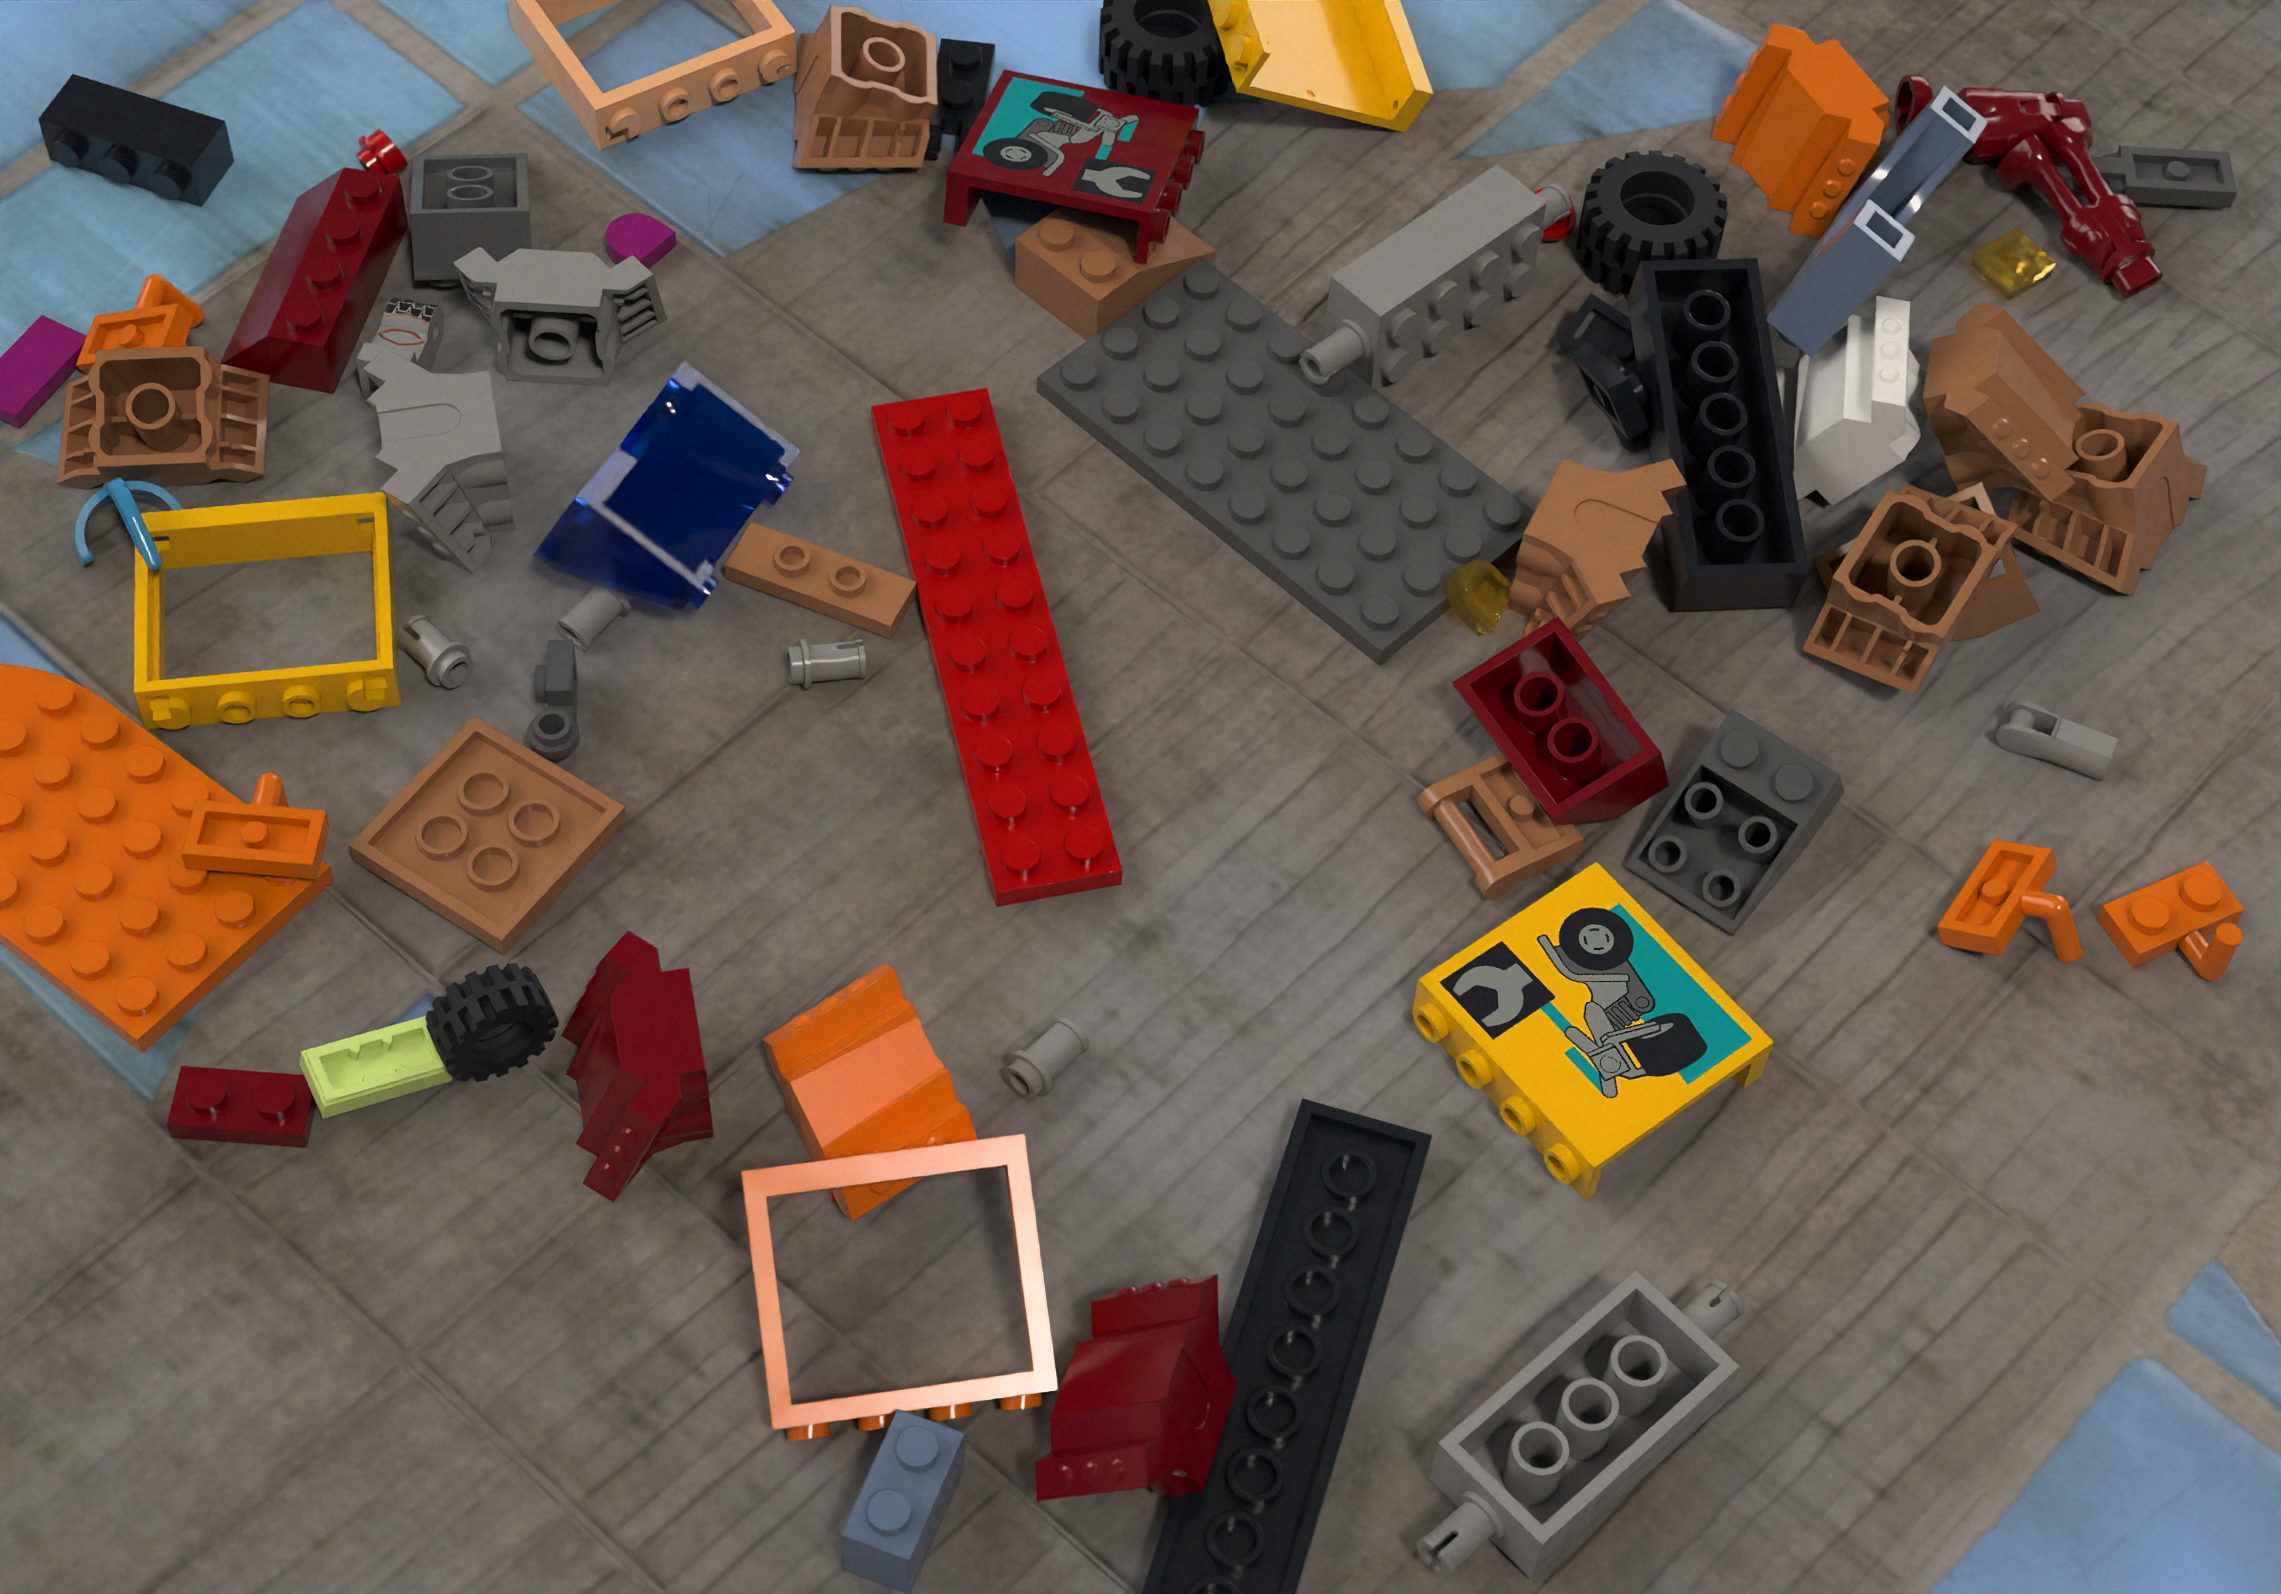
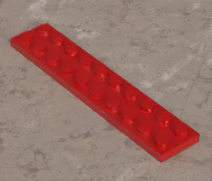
[871,388,1123,907]

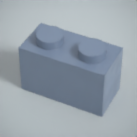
[841,1409,965,1594]

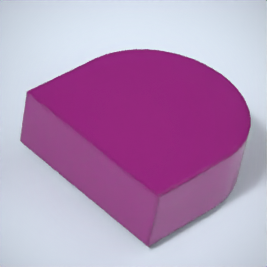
[606,213,677,269]

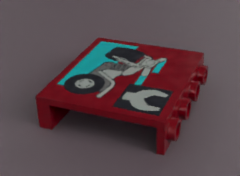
[943,69,1206,264]

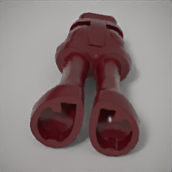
[1995,117,2163,299]

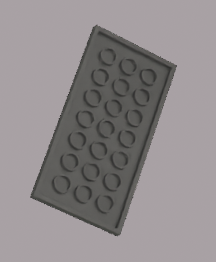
[1037,258,1535,666]

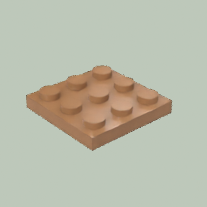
[349,716,627,954]

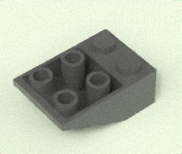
[1625,709,1844,936]

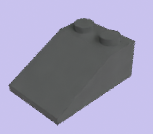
[410,153,532,287]

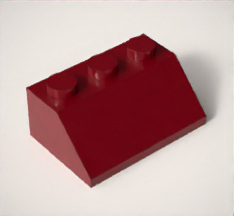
[1452,616,1669,826]

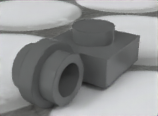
[527,639,580,762]

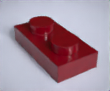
[167,1066,317,1148]

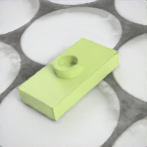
[300,1016,453,1119]

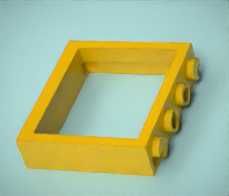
[134,492,401,730]

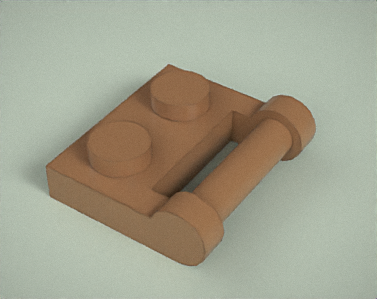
[1417,753,1584,900]

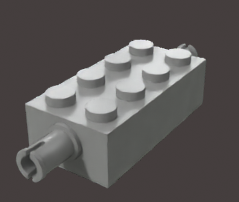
[1299,165,1572,391]
[1416,1270,1744,1579]

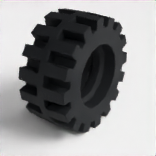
[425,963,559,1082]

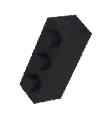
[38,74,234,207]

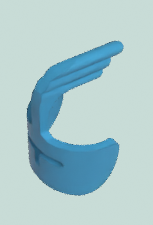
[73,477,182,570]

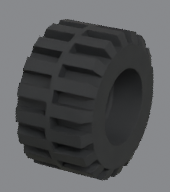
[1098,0,1233,107]
[1576,150,1728,295]

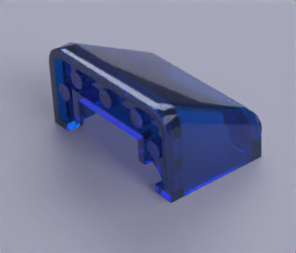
[532,361,800,613]

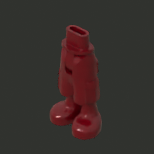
[1895,74,2091,163]

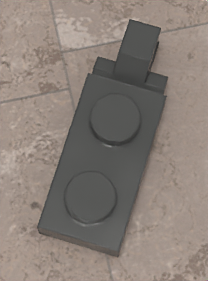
[2072,146,2237,208]

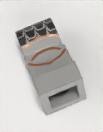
[356,297,444,400]

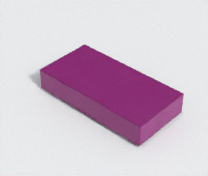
[0,315,87,429]

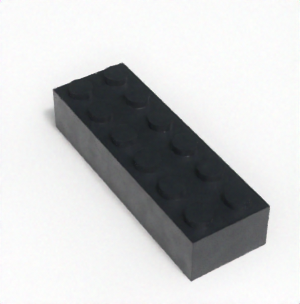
[1627,258,1809,611]

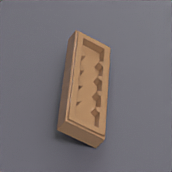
[724,521,917,639]

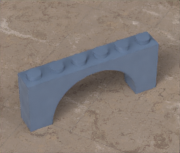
[1766,86,1988,358]

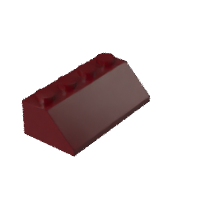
[220,167,408,394]

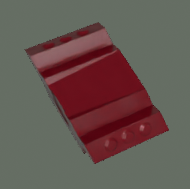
[561,930,714,1202]
[1035,1274,1238,1501]

